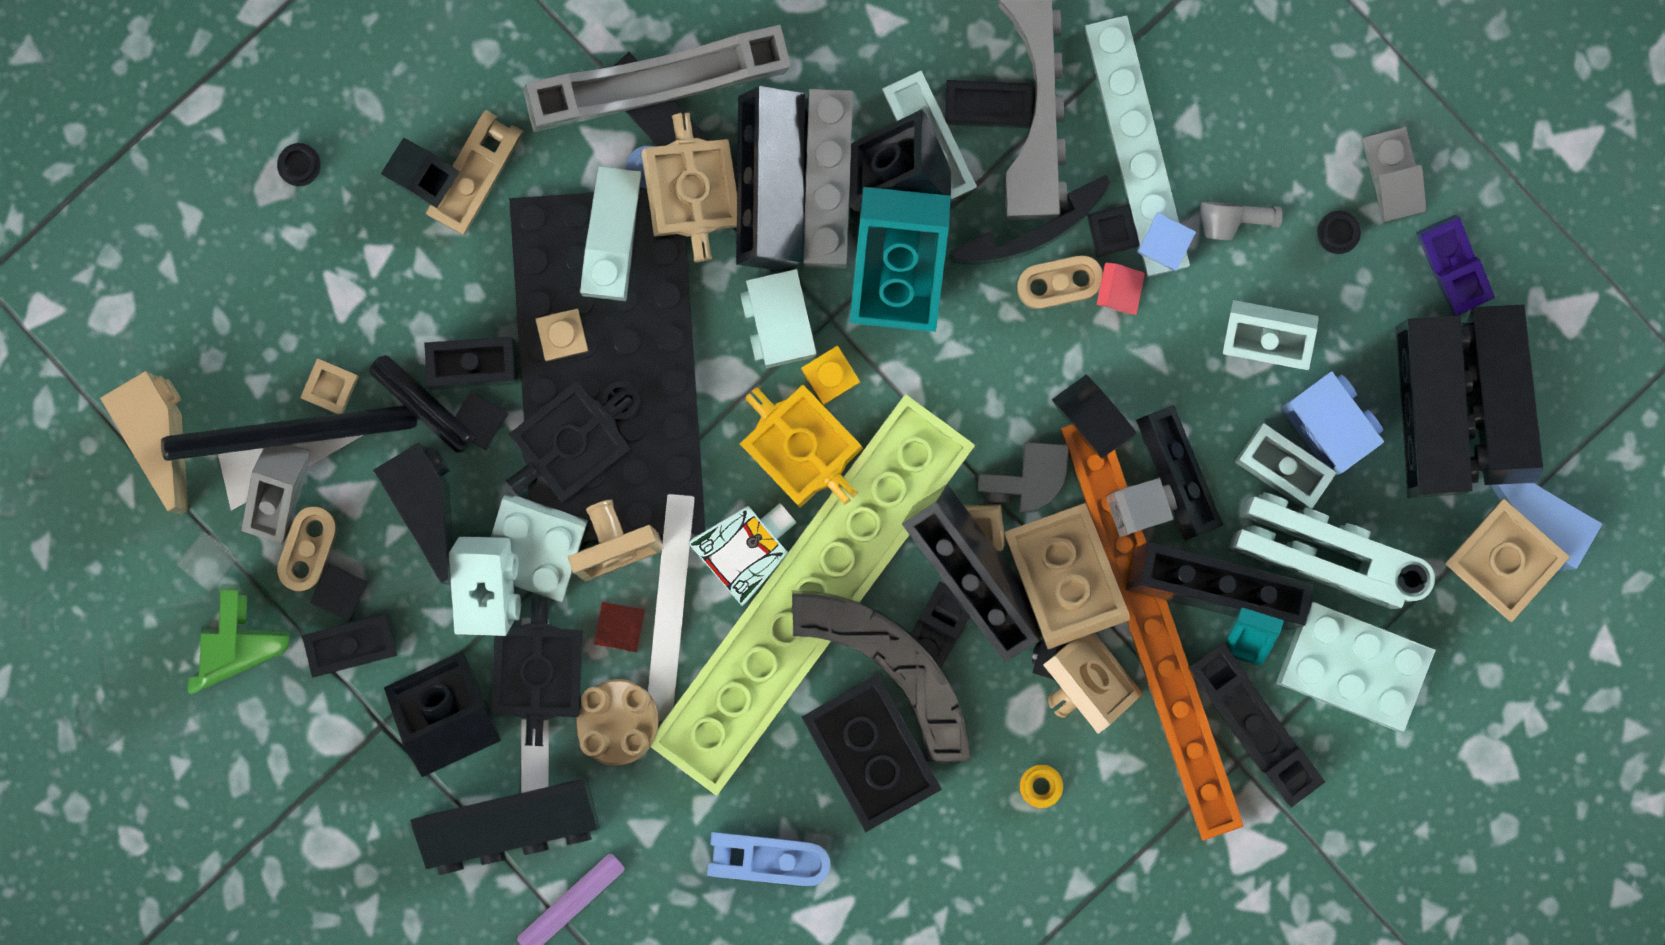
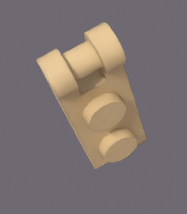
[426,110,524,236]

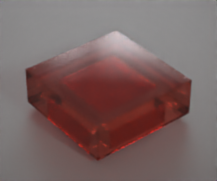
[594,602,645,652]

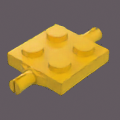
[740,385,863,508]

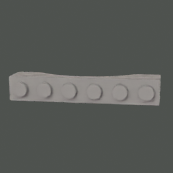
[998,0,1067,220]
[523,25,791,132]

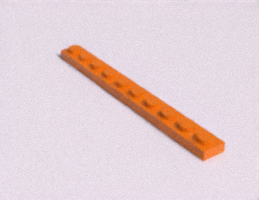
[1060,425,1244,841]

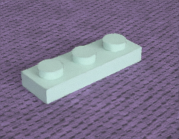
[882,71,977,201]

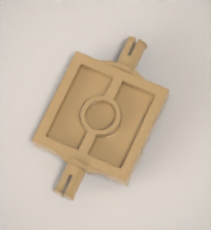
[641,113,737,262]

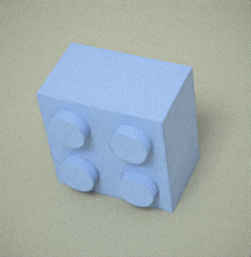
[1280,371,1384,476]

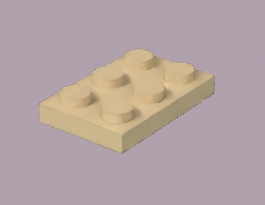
[1004,503,1130,649]

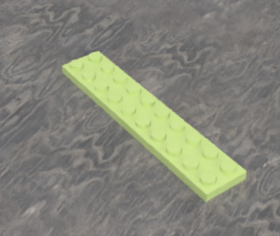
[651,394,975,796]

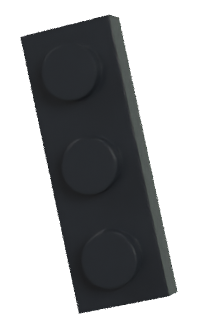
[1136,405,1223,541]

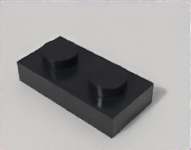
[302,613,398,678]

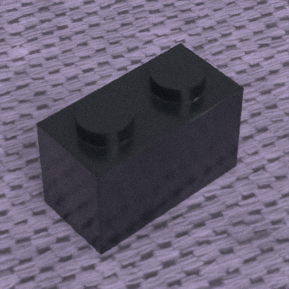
[424,336,518,390]

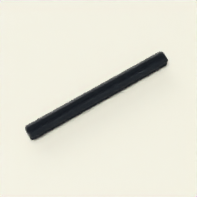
[161,406,417,461]

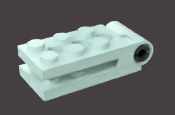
[1228,492,1435,609]

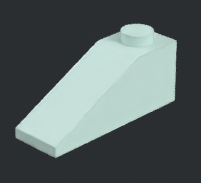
[580,166,642,301]

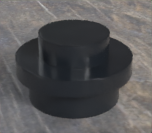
[277,143,321,187]
[1317,211,1361,255]

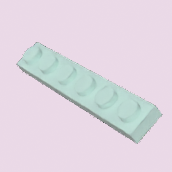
[1084,15,1190,277]

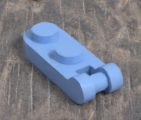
[707,832,831,886]

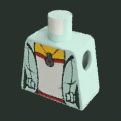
[688,503,797,607]

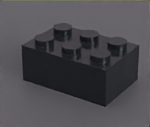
[801,674,942,833]

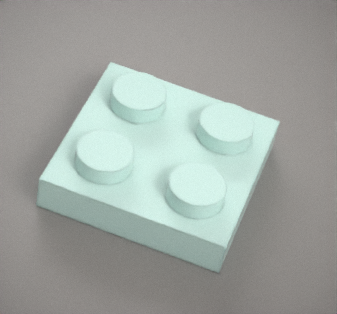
[491,492,588,602]

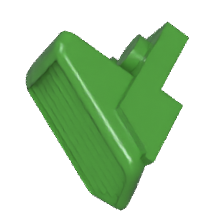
[187,584,290,694]

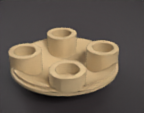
[576,679,659,766]

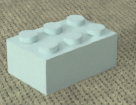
[1276,602,1435,732]

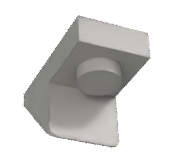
[1362,127,1426,222]

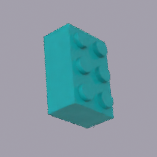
[849,187,951,332]

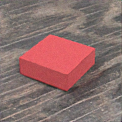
[1097,262,1145,315]

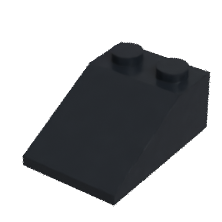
[373,443,454,585]

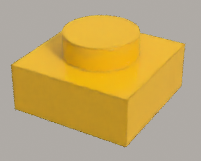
[801,345,860,406]

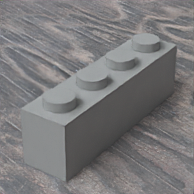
[803,89,853,269]

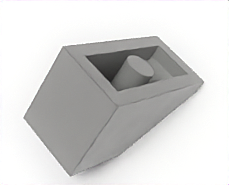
[241,445,310,544]
[1106,478,1177,537]

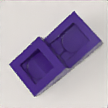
[1416,215,1495,316]

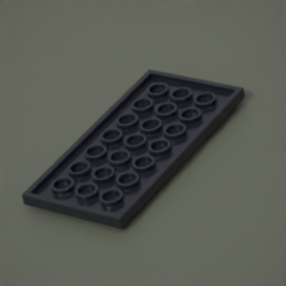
[509,189,706,541]

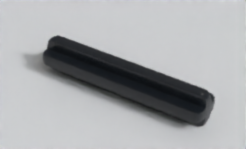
[369,355,475,453]

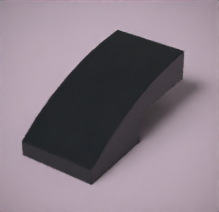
[1052,374,1136,459]
[911,581,970,668]

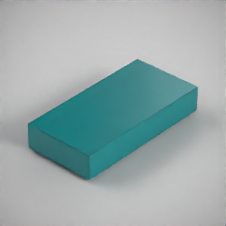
[1223,608,1284,666]

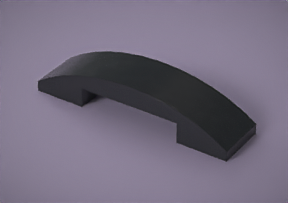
[949,175,1110,265]
[1187,641,1325,808]

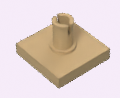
[1444,499,1570,622]
[567,500,664,582]
[1043,633,1143,734]

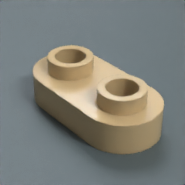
[1017,256,1103,309]
[277,507,337,592]

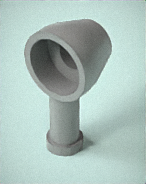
[1200,201,1282,240]

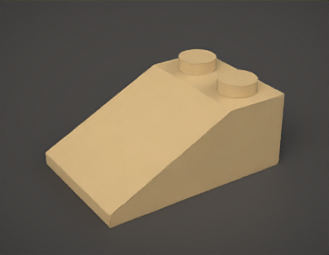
[100,371,189,515]

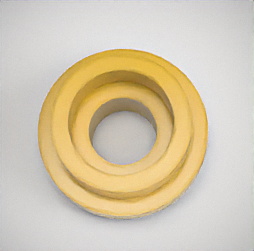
[1020,765,1063,808]

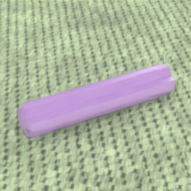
[517,854,625,945]

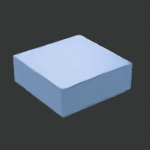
[1137,212,1196,272]

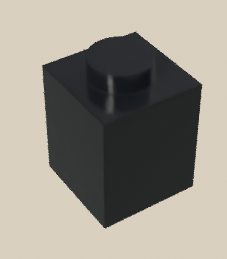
[381,137,460,208]

